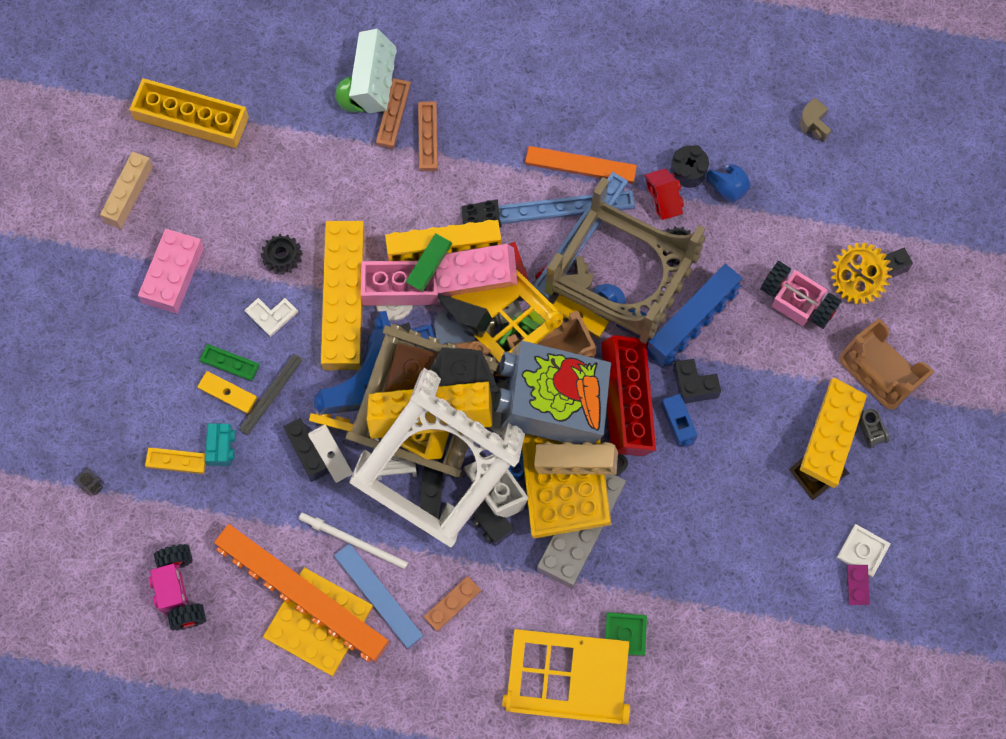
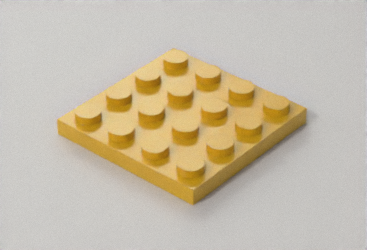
[263,567,374,677]

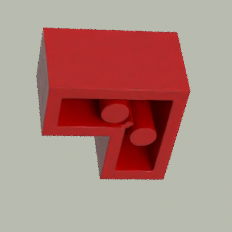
[645,168,684,220]

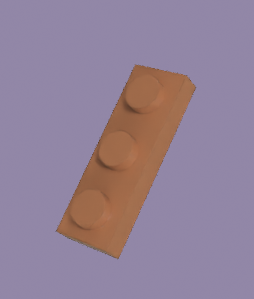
[424,576,481,632]

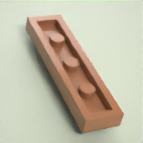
[376,78,411,149]
[418,101,438,171]

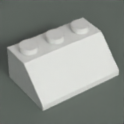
[463,454,528,518]

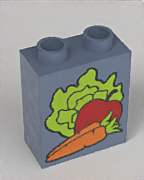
[494,340,611,445]

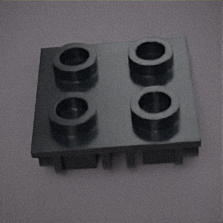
[462,199,502,228]

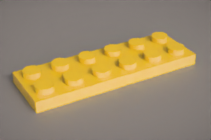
[800,377,867,488]

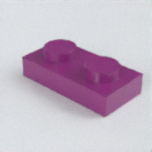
[847,565,870,605]

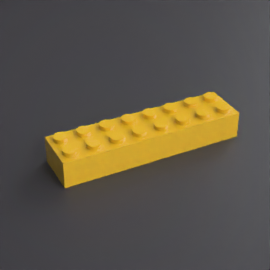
[321,221,365,370]

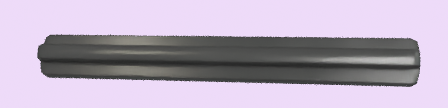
[239,354,302,435]

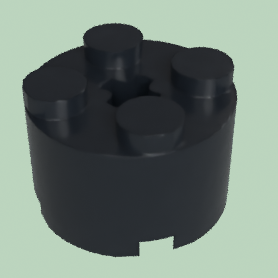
[670,145,709,188]

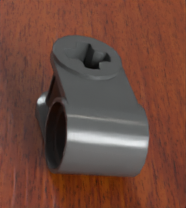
[859,409,889,448]

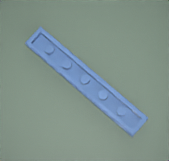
[334,543,423,649]

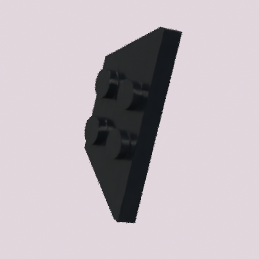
[428,347,498,392]

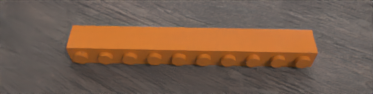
[214,523,390,663]

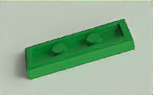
[406,233,453,292]
[199,344,260,382]

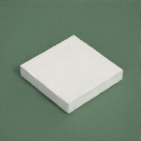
[837,524,891,578]

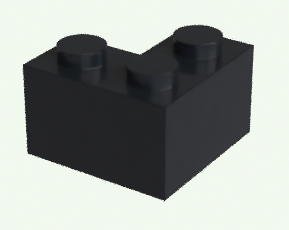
[673,359,721,404]

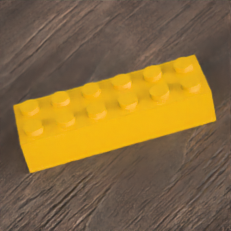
[129,78,249,149]
[385,220,501,261]
[367,382,492,439]

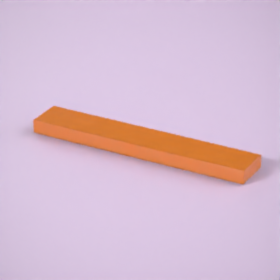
[525,146,637,184]

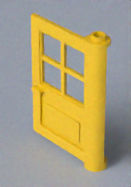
[451,269,563,363]
[502,629,630,725]

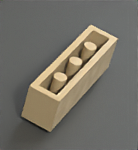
[100,151,153,229]
[534,442,618,475]

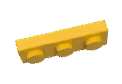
[145,447,206,474]

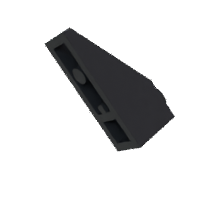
[438,294,493,338]

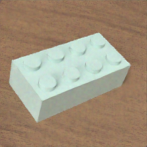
[349,29,397,114]

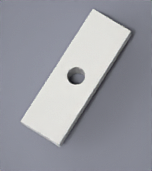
[308,424,353,483]

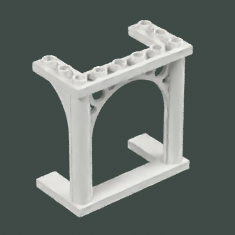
[349,368,525,547]

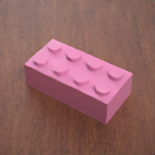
[138,229,204,314]
[436,244,518,296]
[361,261,439,306]

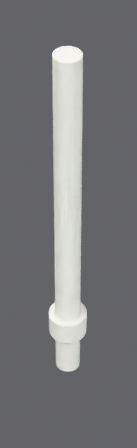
[299,512,408,570]

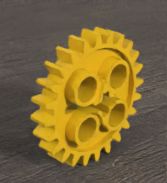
[831,243,892,304]

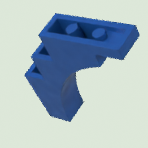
[314,311,390,415]

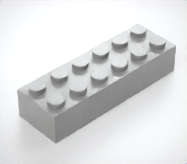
[537,474,626,589]

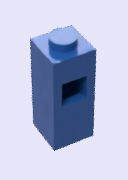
[661,394,698,447]

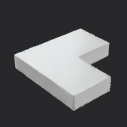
[244,298,298,337]

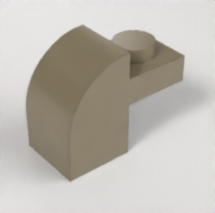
[800,98,832,142]
[563,256,593,290]

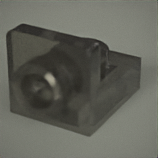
[73,467,104,497]

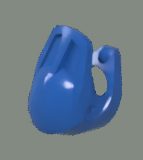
[706,164,750,203]

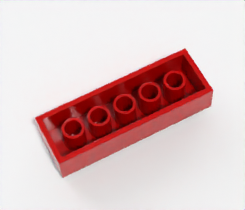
[601,335,656,457]

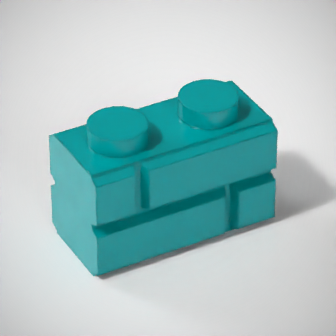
[205,423,236,466]

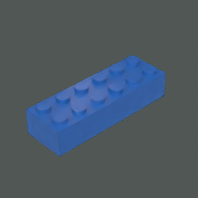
[647,263,742,368]

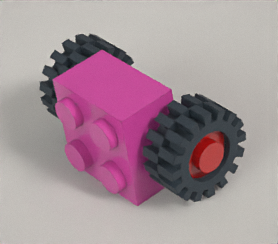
[148,544,207,631]

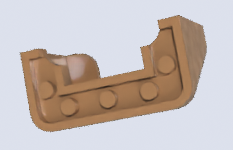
[506,311,596,358]
[839,318,935,410]

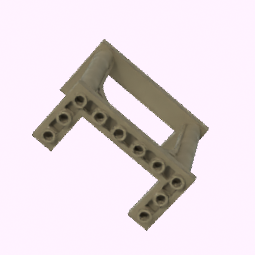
[545,177,706,344]
[346,324,499,478]

